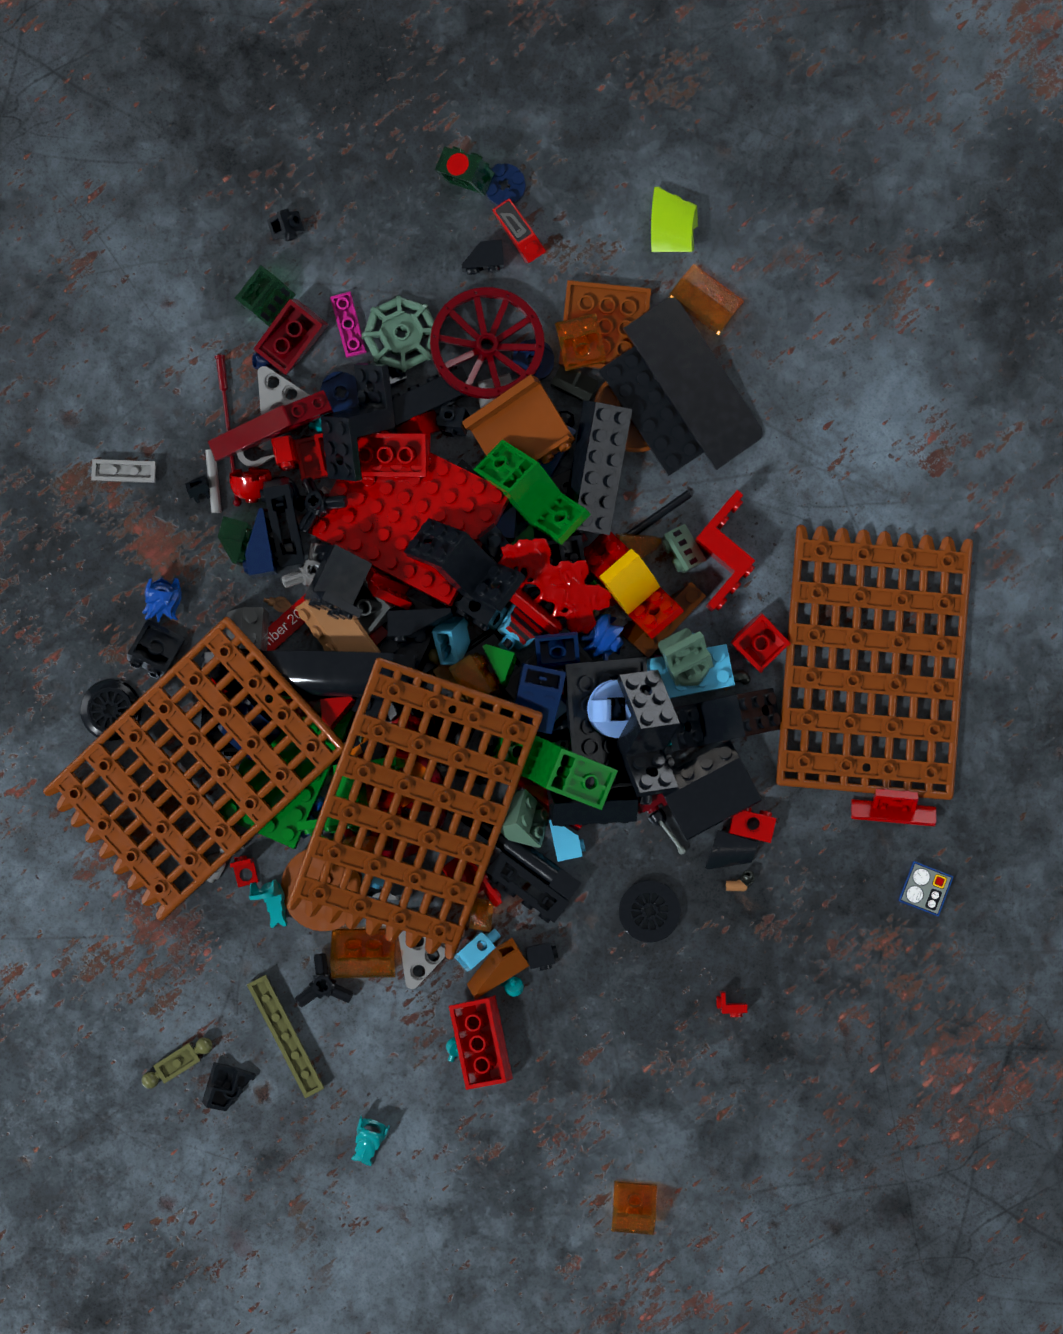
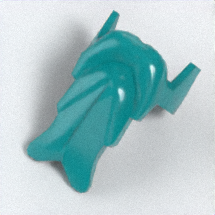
[249,880,288,928]
[351,1115,390,1166]

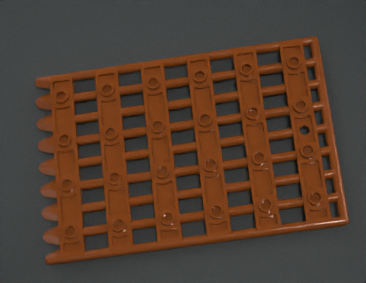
[776,524,973,800]
[43,617,345,921]
[287,658,543,960]

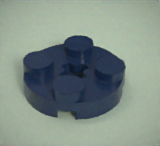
[483,163,526,206]
[513,339,554,381]
[320,371,359,412]

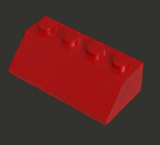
[449,995,513,1090]

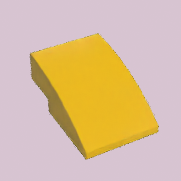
[599,549,660,615]

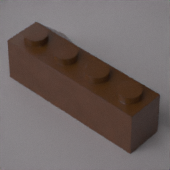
[620,582,706,659]

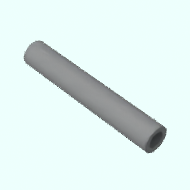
[205,449,222,513]

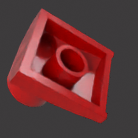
[731,613,791,673]

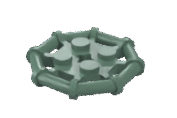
[361,295,441,372]

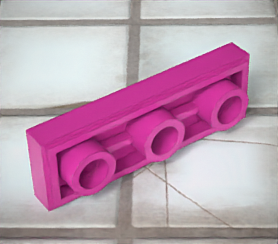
[330,292,367,358]

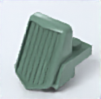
[658,628,714,686]

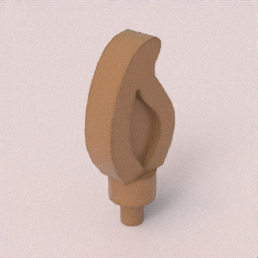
[263,597,292,613]

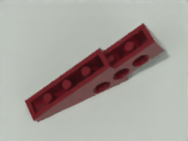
[208,390,334,462]

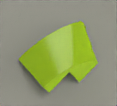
[651,186,698,252]

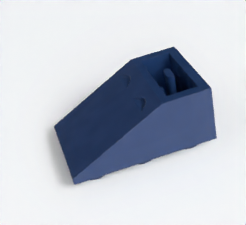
[511,663,566,734]

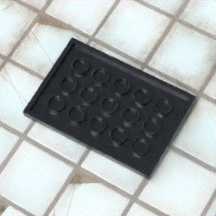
[563,656,649,788]

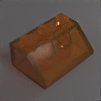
[669,264,744,335]
[330,929,396,978]

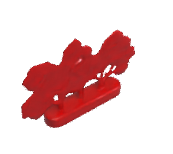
[497,538,611,634]

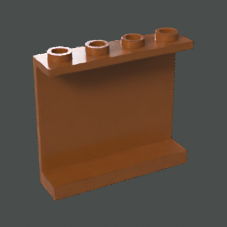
[462,374,576,467]

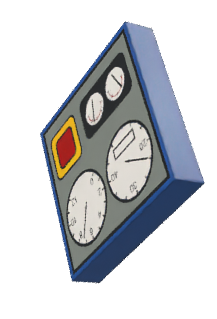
[898,861,953,916]

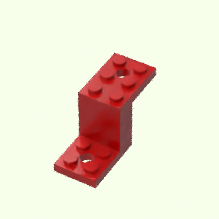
[695,490,756,612]
[584,532,684,639]

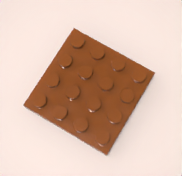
[559,280,651,369]

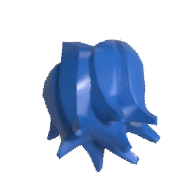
[142,577,181,622]
[580,614,624,660]

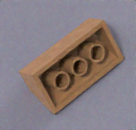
[295,600,381,653]

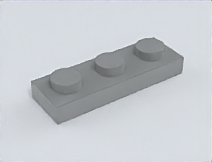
[91,459,156,483]

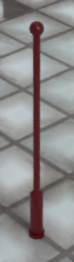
[215,355,241,507]

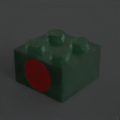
[435,146,495,196]

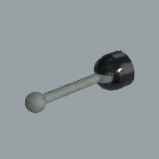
[648,808,686,854]

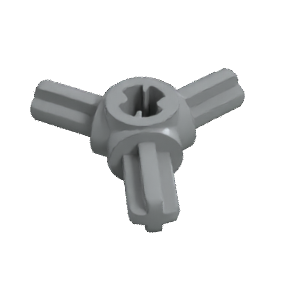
[281,543,321,588]

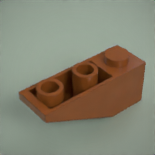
[467,938,529,999]

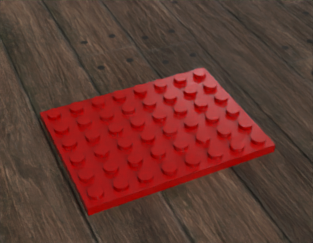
[308,430,509,606]

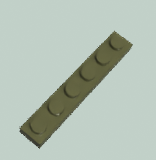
[247,975,325,1098]

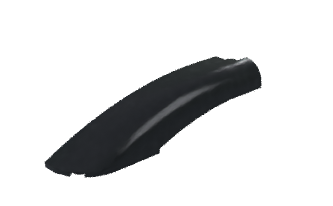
[205,651,416,698]

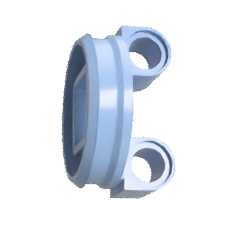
[587,680,631,738]

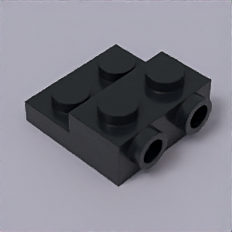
[127,619,185,679]

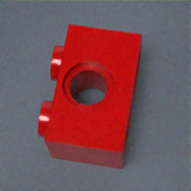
[728,808,777,843]

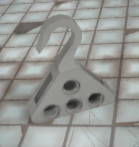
[237,366,318,468]
[372,892,466,989]

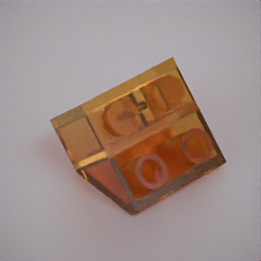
[449,652,500,704]

